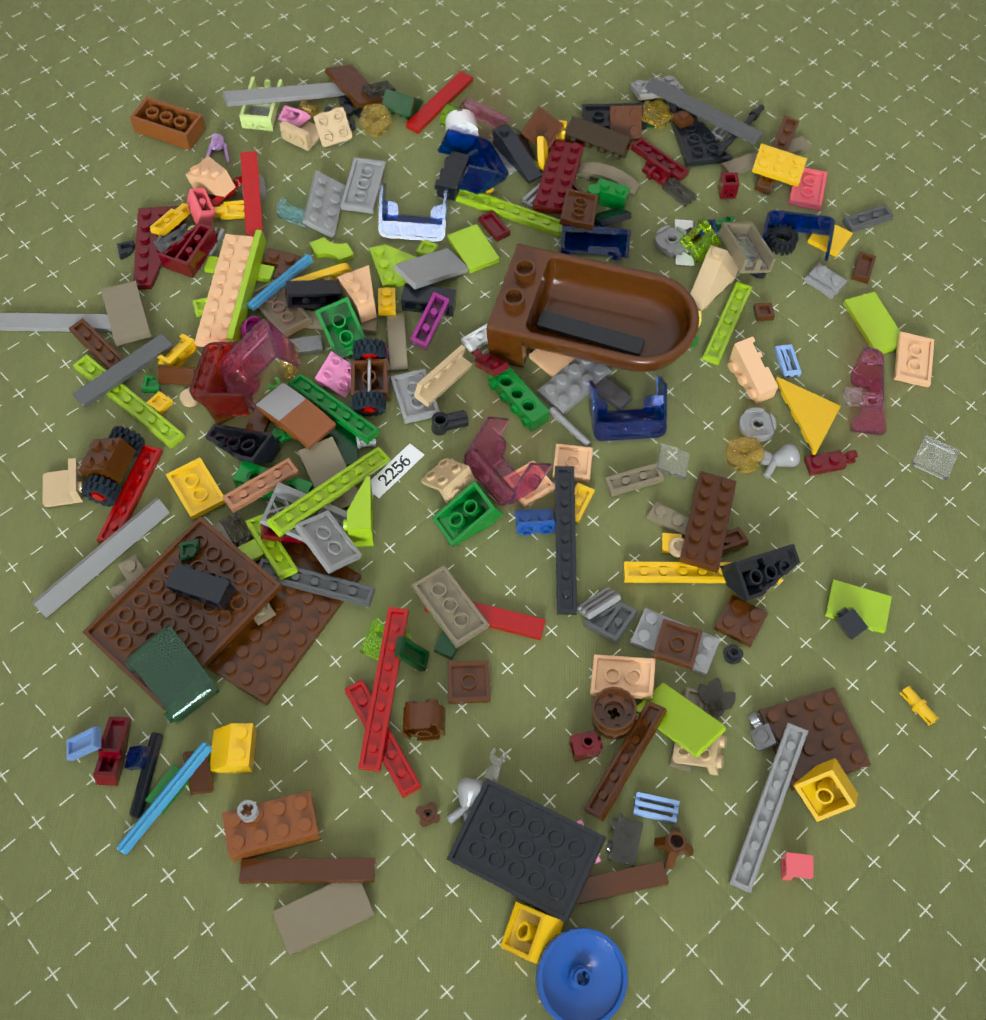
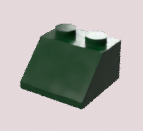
[381,89,424,120]

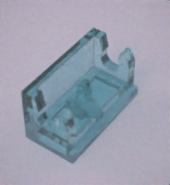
[276,197,308,227]

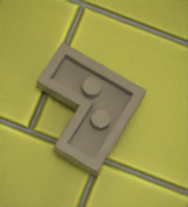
[108,555,145,600]

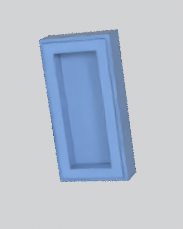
[66,726,101,761]

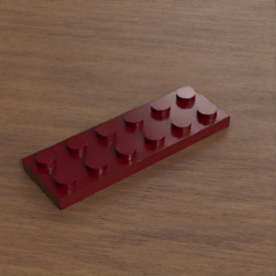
[533,140,584,214]

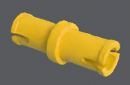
[900,686,939,726]

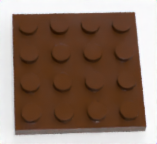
[757,687,871,791]

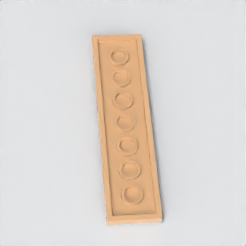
[195,234,254,349]

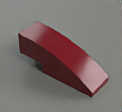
[93,716,131,786]

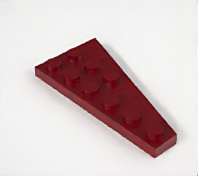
[133,206,184,290]

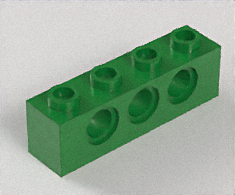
[487,367,550,432]
[233,461,314,504]

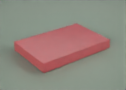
[788,167,827,211]

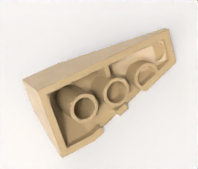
[690,245,739,312]

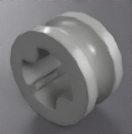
[237,800,259,823]

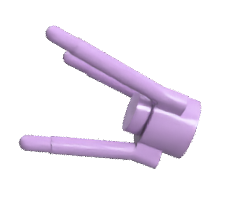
[206,133,230,163]

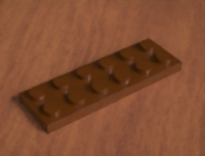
[679,471,737,573]

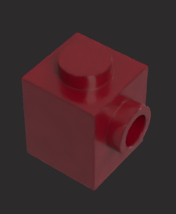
[718,172,740,199]
[569,730,603,762]

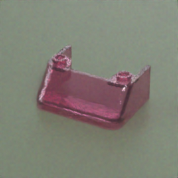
[221,319,301,411]
[464,417,552,506]

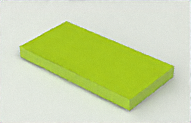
[843,292,900,356]
[636,682,726,758]

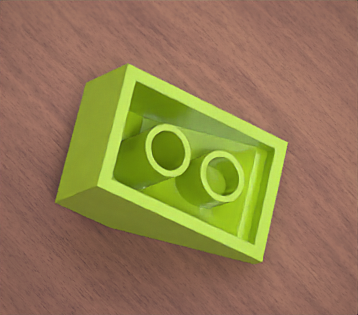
[343,476,374,547]

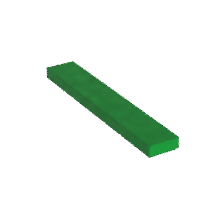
[288,373,380,445]

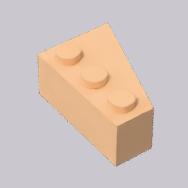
[185,156,235,197]
[337,265,377,323]
[728,336,778,404]

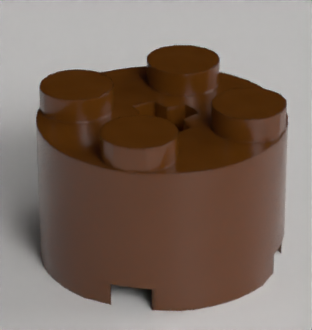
[402,699,446,741]

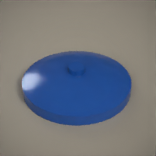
[535,928,628,1020]

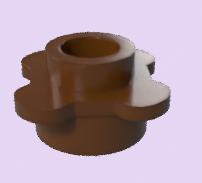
[416,802,440,827]

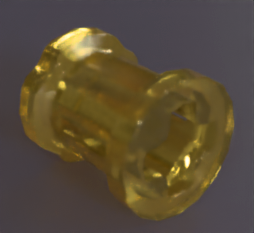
[298,100,319,120]

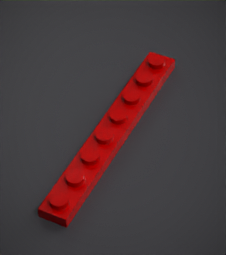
[358,607,409,772]

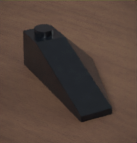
[493,124,542,184]
[720,544,800,601]

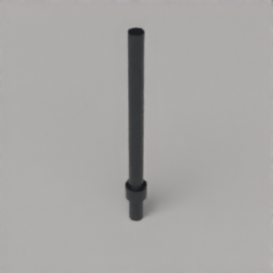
[716,104,764,156]

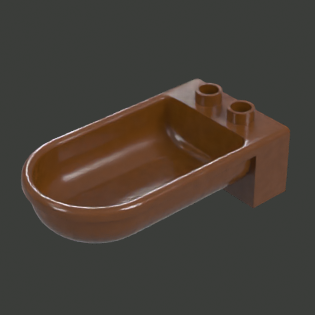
[486,244,699,372]

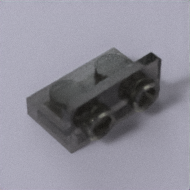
[605,813,644,867]

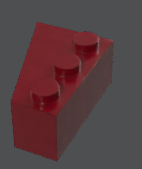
[158,223,218,278]

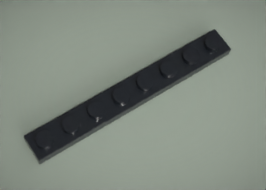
[555,466,577,615]

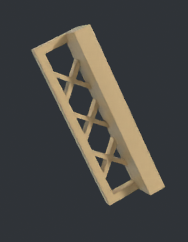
[414,345,472,407]

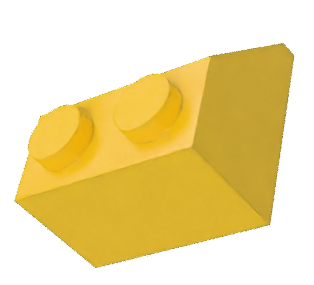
[209,723,257,773]
[794,758,858,822]
[500,902,564,964]

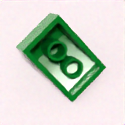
[315,297,366,358]
[432,481,504,547]

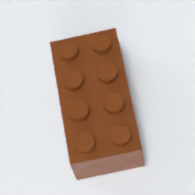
[130,97,206,150]
[222,790,321,863]

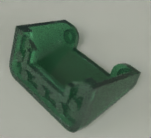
[125,624,220,725]

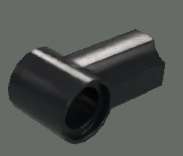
[431,410,469,436]

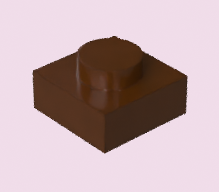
[672,109,694,129]
[753,302,775,321]

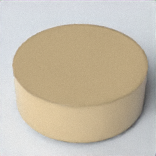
[180,389,199,407]
[669,537,684,558]

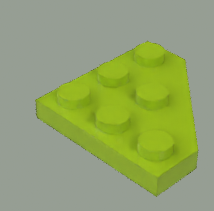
[369,244,417,288]

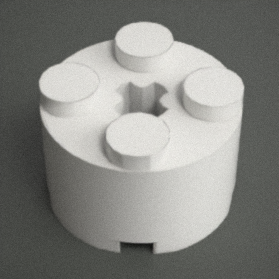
[445,109,479,149]

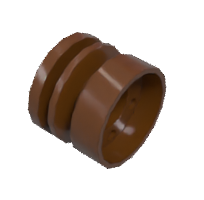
[592,687,637,740]

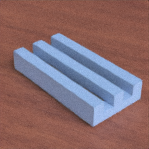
[774,344,802,378]
[633,792,680,824]

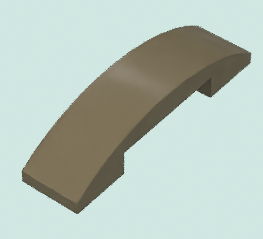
[576,162,640,197]
[387,312,408,372]

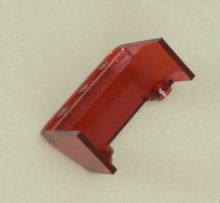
[189,342,265,416]

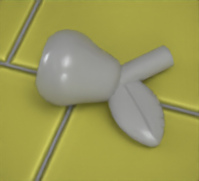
[752,443,801,479]
[446,777,484,824]

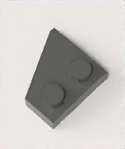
[583,601,638,645]

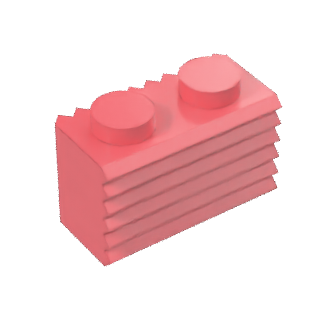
[186,188,216,226]

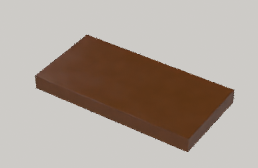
[325,65,383,109]

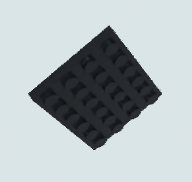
[446,778,606,923]

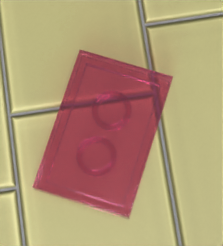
[458,98,510,128]

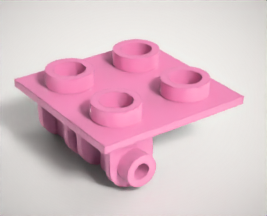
[314,351,351,398]

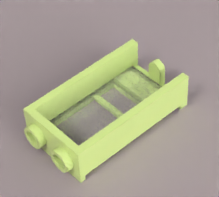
[239,77,283,131]

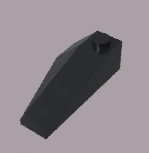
[205,424,281,463]

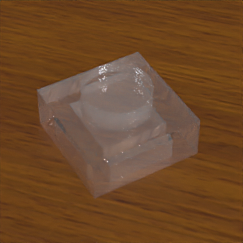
[842,387,865,406]

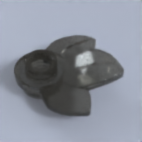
[698,678,736,718]

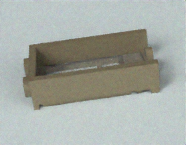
[718,222,776,273]

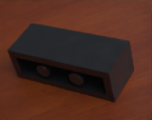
[435,151,470,201]
[285,280,341,308]
[401,283,456,317]
[165,564,236,611]

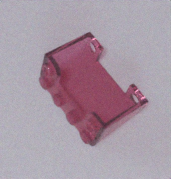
[850,347,887,435]

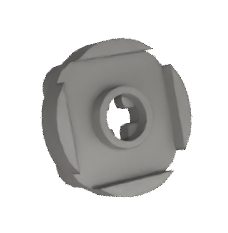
[654,225,689,257]
[738,407,776,442]

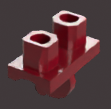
[642,156,673,186]

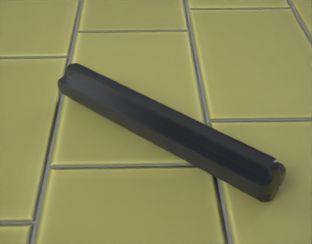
[129,732,163,818]

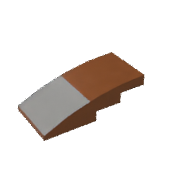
[256,383,336,450]

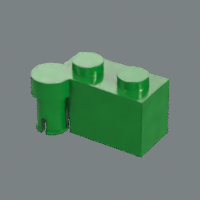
[587,178,631,209]

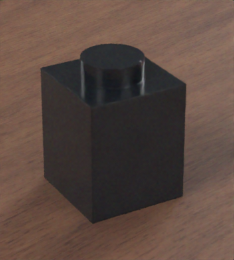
[834,607,869,639]

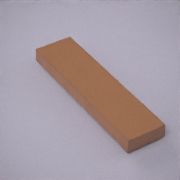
[222,458,299,513]

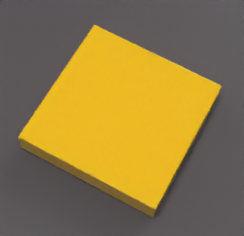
[807,219,853,258]

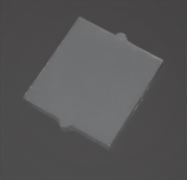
[656,443,690,480]

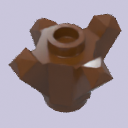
[654,826,694,870]

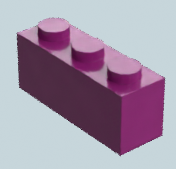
[410,292,450,351]

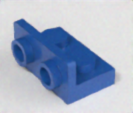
[515,508,556,536]

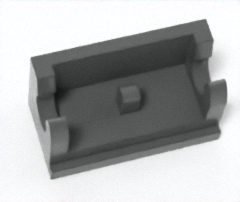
[153,223,187,252]

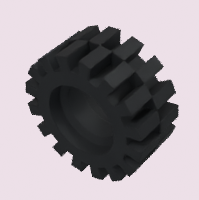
[766,224,799,256]

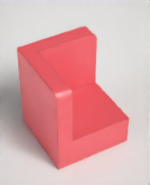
[781,852,814,881]

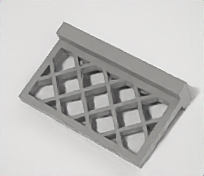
[260,482,347,542]

